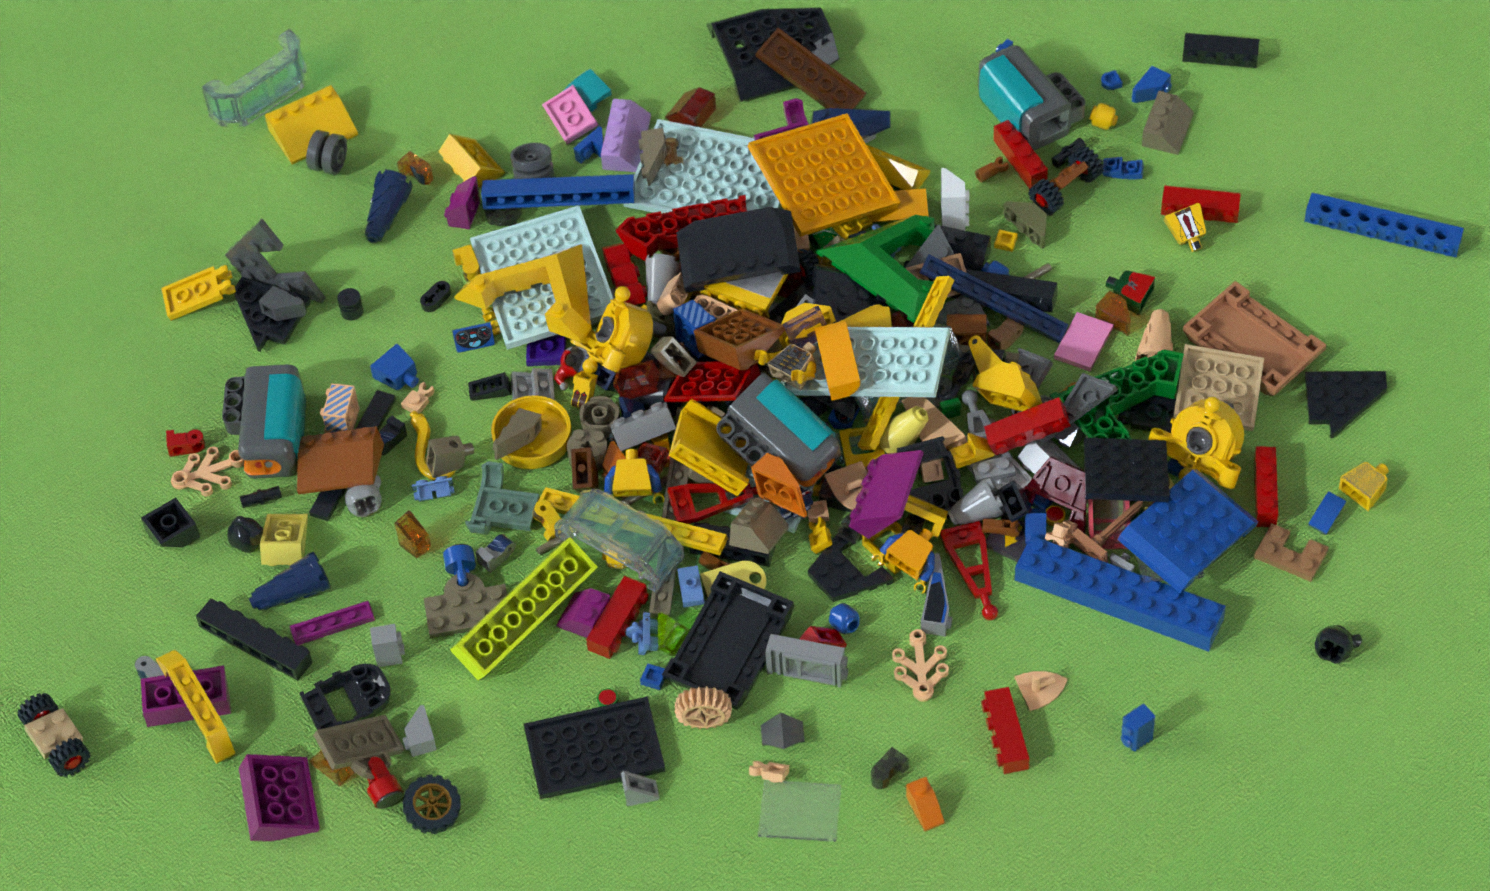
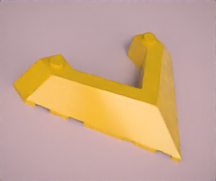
[454,244,592,342]

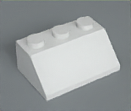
[941,168,969,230]
[1017,440,1081,474]

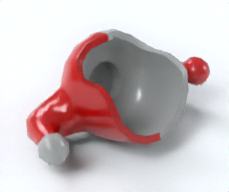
[554,346,588,390]

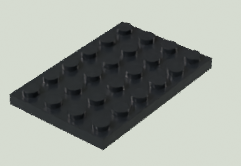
[523,696,666,800]

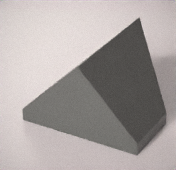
[761,713,805,749]

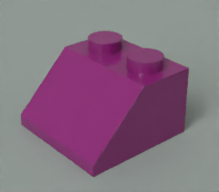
[444,176,481,230]
[556,588,610,638]

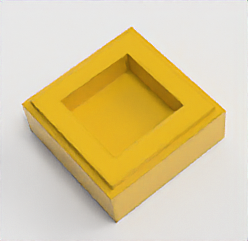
[994,229,1018,252]

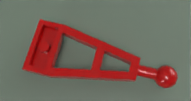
[667,483,758,524]
[940,521,998,621]

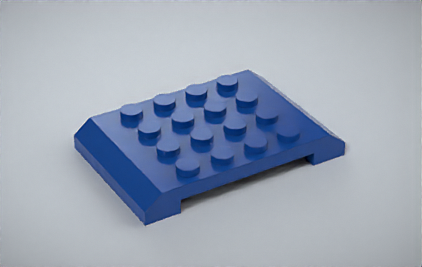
[1118,469,1258,593]

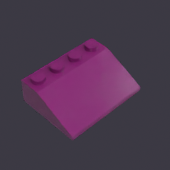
[849,450,924,539]
[239,754,320,842]

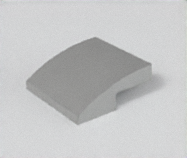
[510,368,555,400]

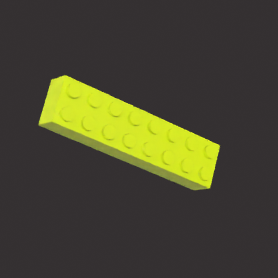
[450,537,598,680]

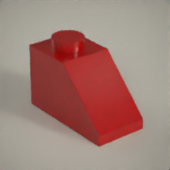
[799,626,847,648]

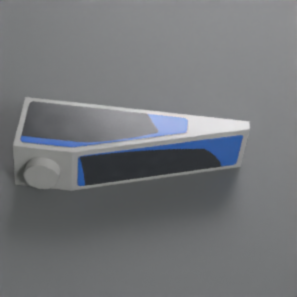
[921,553,953,637]

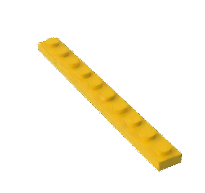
[857,276,954,450]
[538,487,728,555]

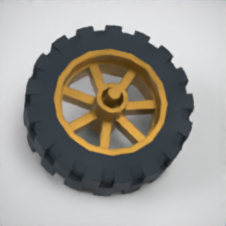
[403,775,461,834]

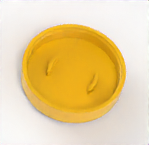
[491,396,572,469]

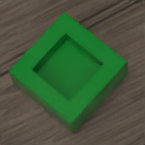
[939,398,961,419]

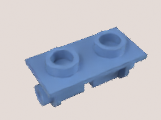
[412,476,455,502]

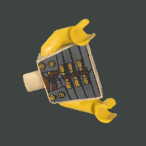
[754,342,816,391]

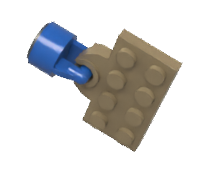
[424,544,507,638]

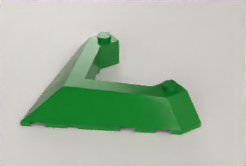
[816,215,935,323]
[1049,349,1184,439]

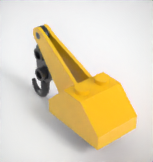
[937,335,1042,412]

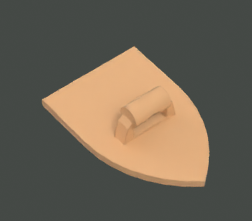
[824,461,867,510]

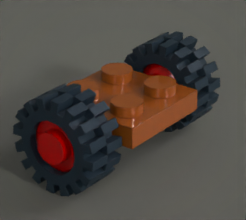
[1028,146,1104,216]

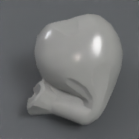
[345,475,382,517]

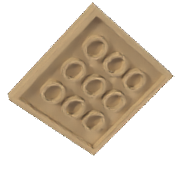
[1173,344,1264,431]

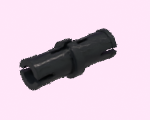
[1051,138,1086,168]
[239,485,282,508]

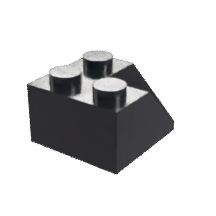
[141,497,200,548]

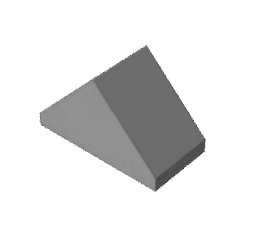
[621,771,660,806]

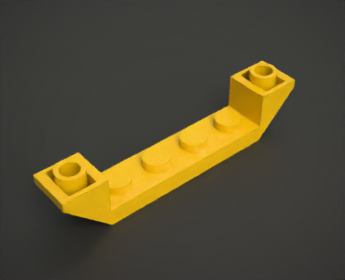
[156,650,235,764]

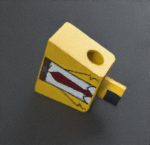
[1164,203,1206,252]

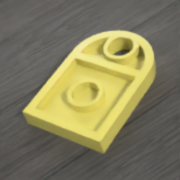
[700,561,766,598]

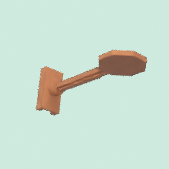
[1072,476,1170,563]

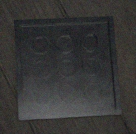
[1084,438,1169,502]

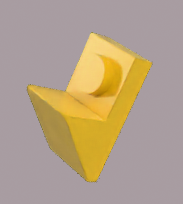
[949,433,995,469]

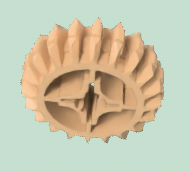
[675,686,732,729]

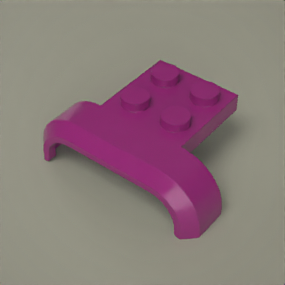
[754,98,809,141]

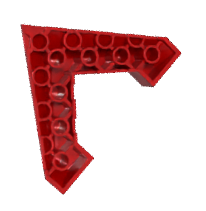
[616,195,747,306]

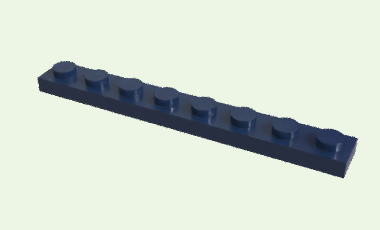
[919,254,1069,343]

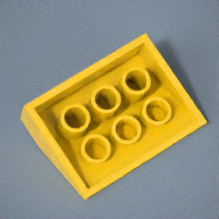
[265,85,359,165]

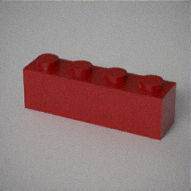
[993,120,1048,189]
[1161,185,1241,223]
[984,397,1071,455]
[1254,446,1278,527]
[586,576,649,659]
[981,687,1029,774]

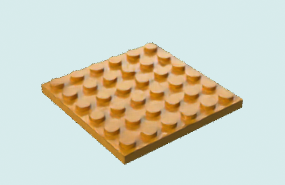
[747,113,900,237]

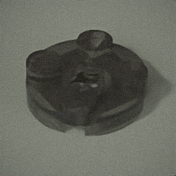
[484,208,522,226]

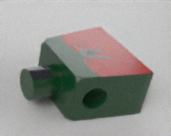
[1105,270,1155,315]

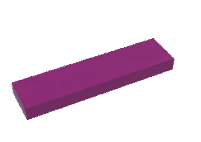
[289,601,375,645]

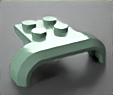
[465,461,540,535]

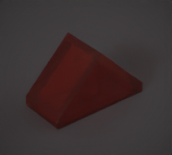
[638,442,670,474]

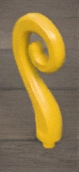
[410,411,456,481]

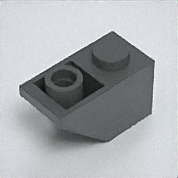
[259,285,307,321]

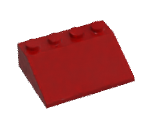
[664,361,761,402]

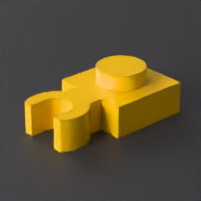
[808,516,832,554]

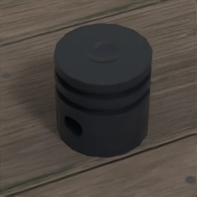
[337,288,363,320]

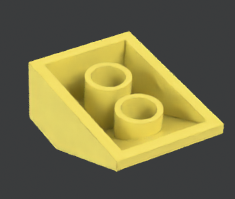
[260,514,308,566]

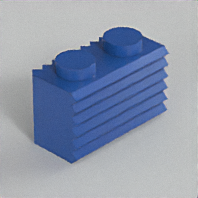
[1121,704,1155,752]

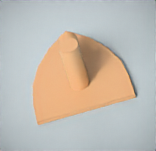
[1014,671,1068,711]

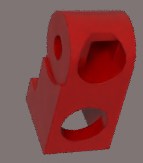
[166,429,205,457]

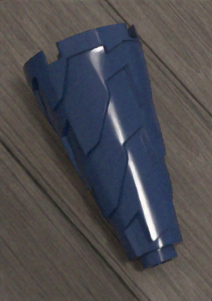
[365,170,413,243]
[249,551,331,610]

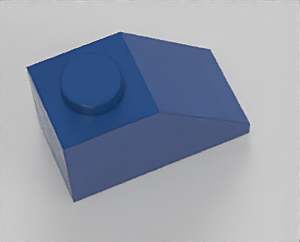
[1132,66,1172,103]

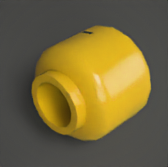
[1089,103,1118,130]

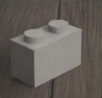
[370,624,405,667]

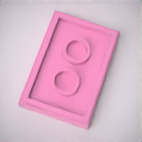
[542,85,598,145]
[1054,312,1113,371]

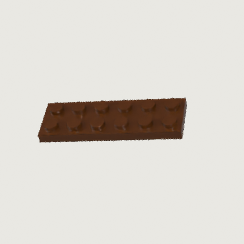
[755,28,866,109]

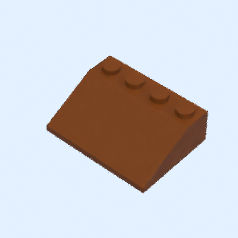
[693,308,786,370]
[297,426,384,494]

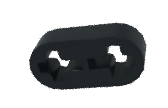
[420,281,451,312]
[901,514,924,535]

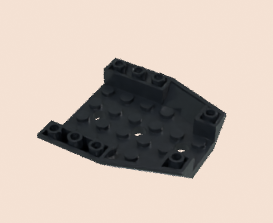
[706,7,839,102]

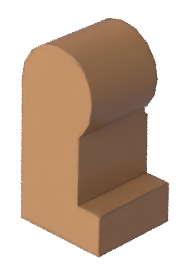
[987,318,1024,350]

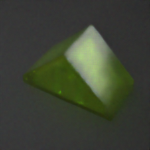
[658,612,690,656]

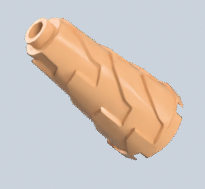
[1135,309,1173,361]

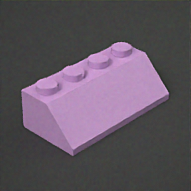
[601,99,651,172]

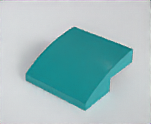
[562,69,612,112]

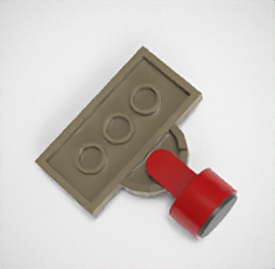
[313,715,405,809]

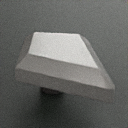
[1110,553,1135,571]

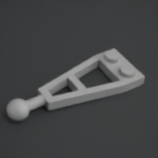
[962,390,1016,485]

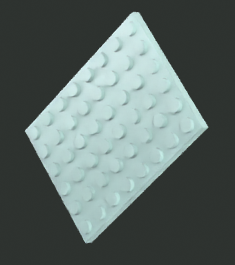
[624,119,781,213]
[470,205,614,350]

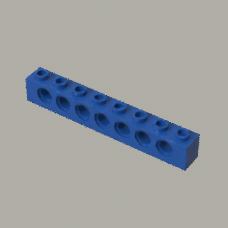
[1304,193,1464,257]

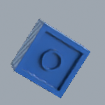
[673,300,716,359]

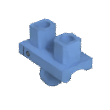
[626,612,660,655]

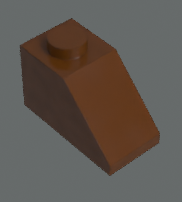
[571,447,599,493]

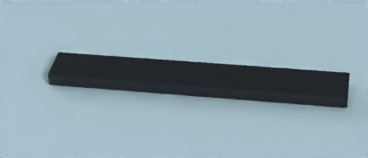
[309,390,396,521]

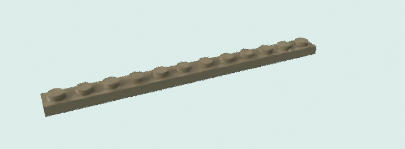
[649,407,689,619]

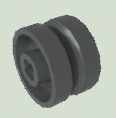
[306,130,347,175]
[510,143,554,179]

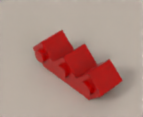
[602,242,647,305]

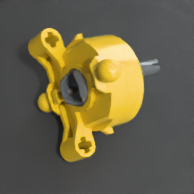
[570,286,666,374]
[1148,397,1244,489]

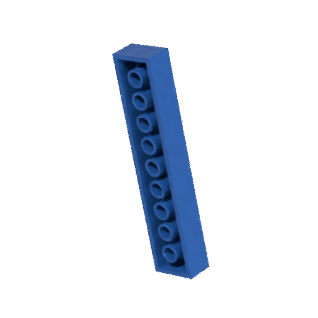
[1015,535,1226,652]

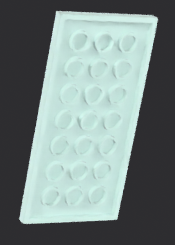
[781,327,950,397]

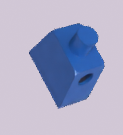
[370,343,419,390]

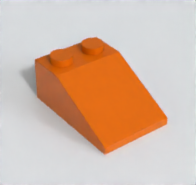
[751,453,807,518]

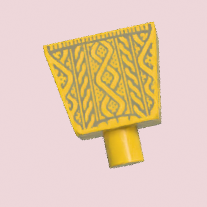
[1339,462,1389,511]

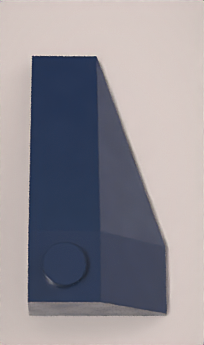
[812,108,891,137]

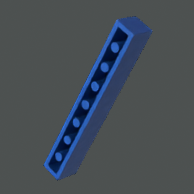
[481,174,635,209]

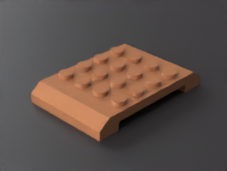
[1183,281,1327,396]

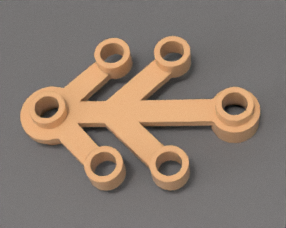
[171,446,244,497]
[892,629,949,702]

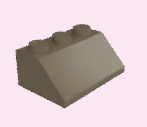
[1142,91,1194,155]
[729,498,789,554]

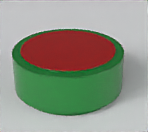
[597,688,618,707]

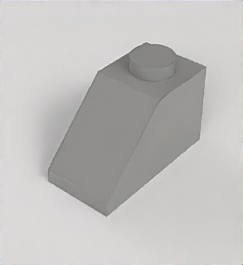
[402,705,437,757]

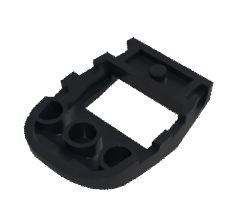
[896,436,964,522]
[299,663,390,730]

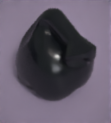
[227,516,263,553]
[1314,625,1362,664]

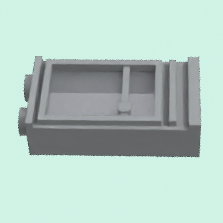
[765,634,848,688]

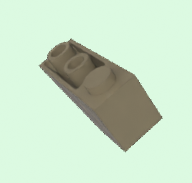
[638,128,667,186]
[493,408,541,460]

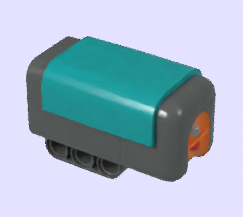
[978,45,1085,151]
[222,364,306,479]
[717,372,841,488]

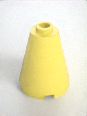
[879,406,928,454]

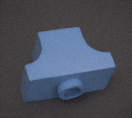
[677,565,704,608]

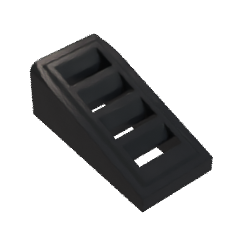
[468,372,512,401]

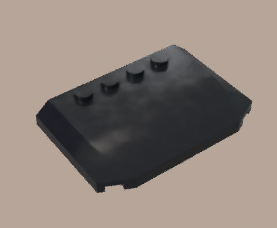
[676,207,801,293]

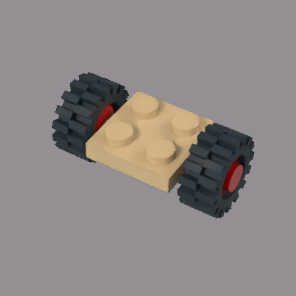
[17,693,91,777]

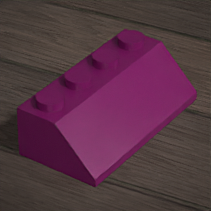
[141,665,231,727]

